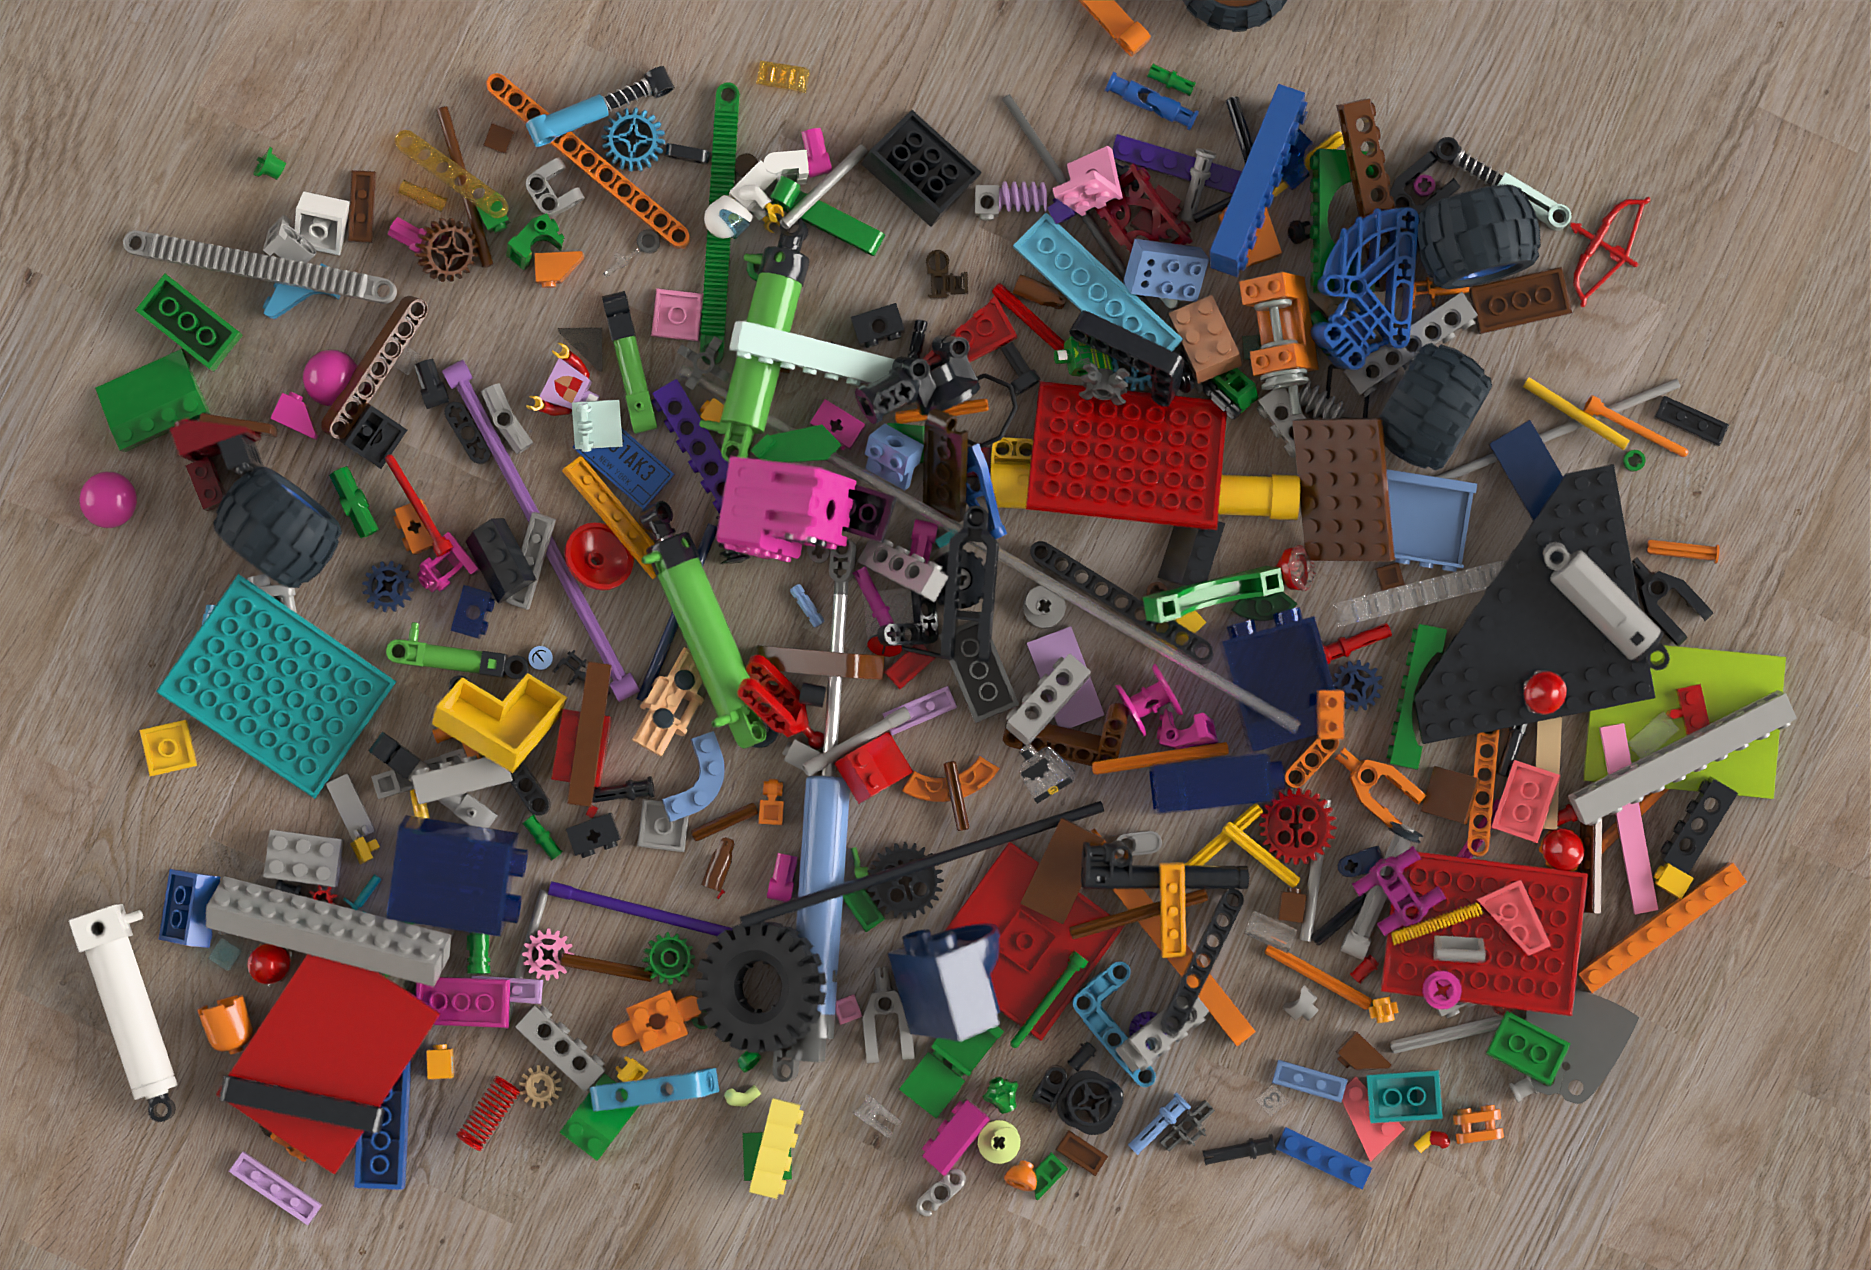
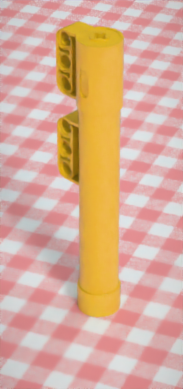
[990,438,1300,520]

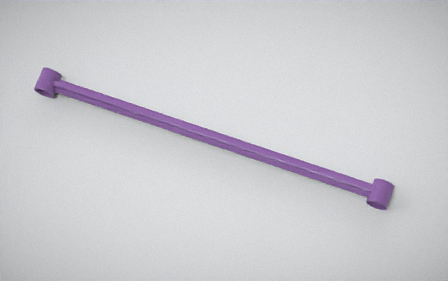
[442,359,640,702]

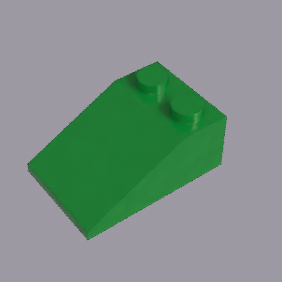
[559,1073,640,1161]

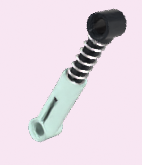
[1433,137,1571,231]

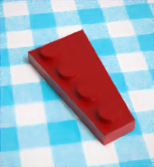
[922,296,1018,364]

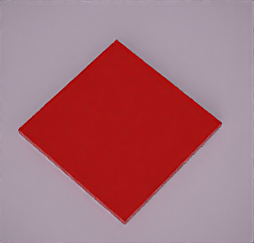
[945,842,1125,1041]

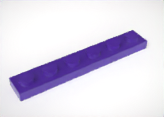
[1112,134,1242,195]

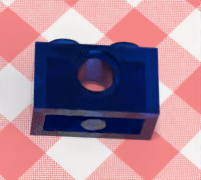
[450,585,495,639]

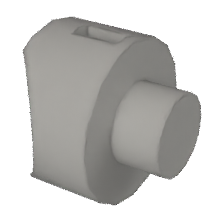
[1282,985,1318,1021]

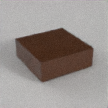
[483,123,514,154]
[1375,562,1405,592]

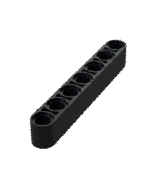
[449,675,551,816]
[219,1075,385,1133]

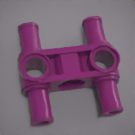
[1352,846,1446,936]

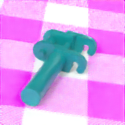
[343,874,382,913]

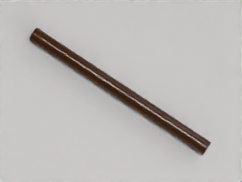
[436,106,494,268]

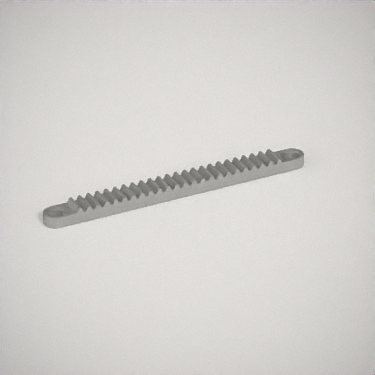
[123,231,397,304]

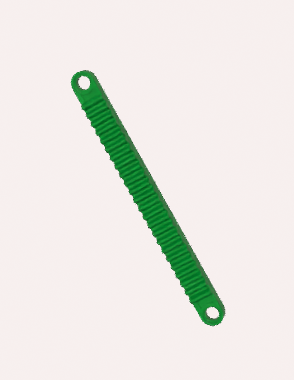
[700,82,740,365]

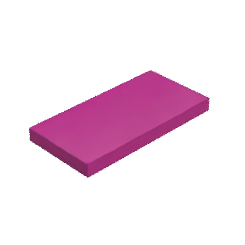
[415,977,510,1028]

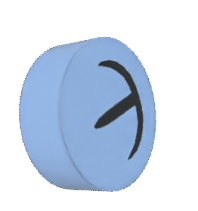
[528,646,553,670]

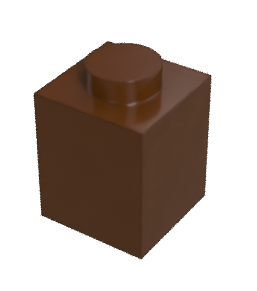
[1277,887,1306,923]

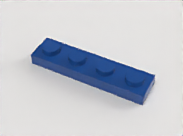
[1275,1127,1372,1190]

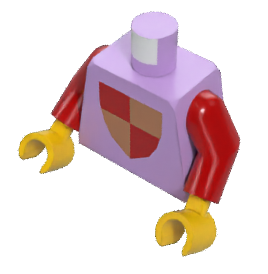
[526,342,600,416]

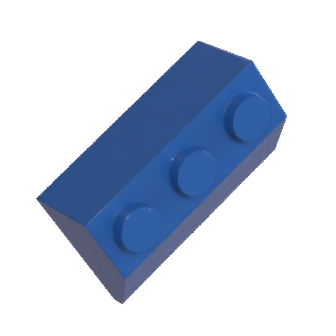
[159,869,221,948]

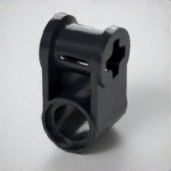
[1030,1065,1067,1113]

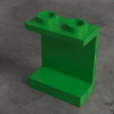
[931,1026,1004,1077]

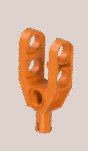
[1335,747,1426,828]

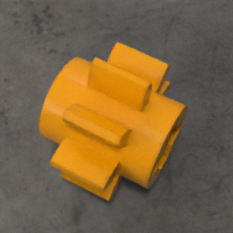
[1368,996,1399,1023]

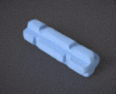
[790,584,824,627]

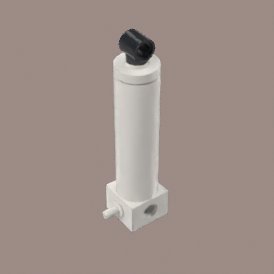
[69,904,178,1122]

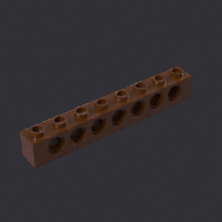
[1336,99,1405,292]

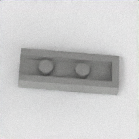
[326,773,376,841]

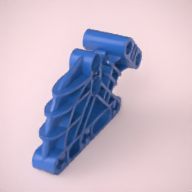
[1310,207,1419,370]

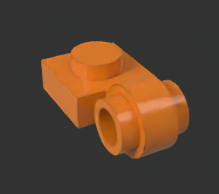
[758,779,784,825]

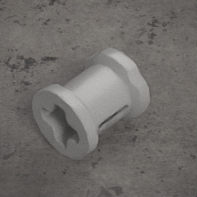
[1509,1076,1540,1103]

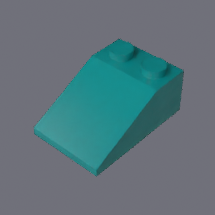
[1367,1069,1443,1123]

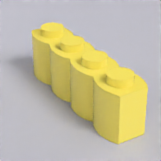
[749,1098,804,1199]

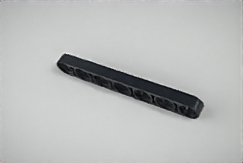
[1160,889,1244,1035]

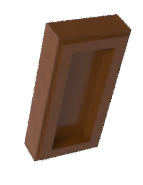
[1055,1130,1108,1176]

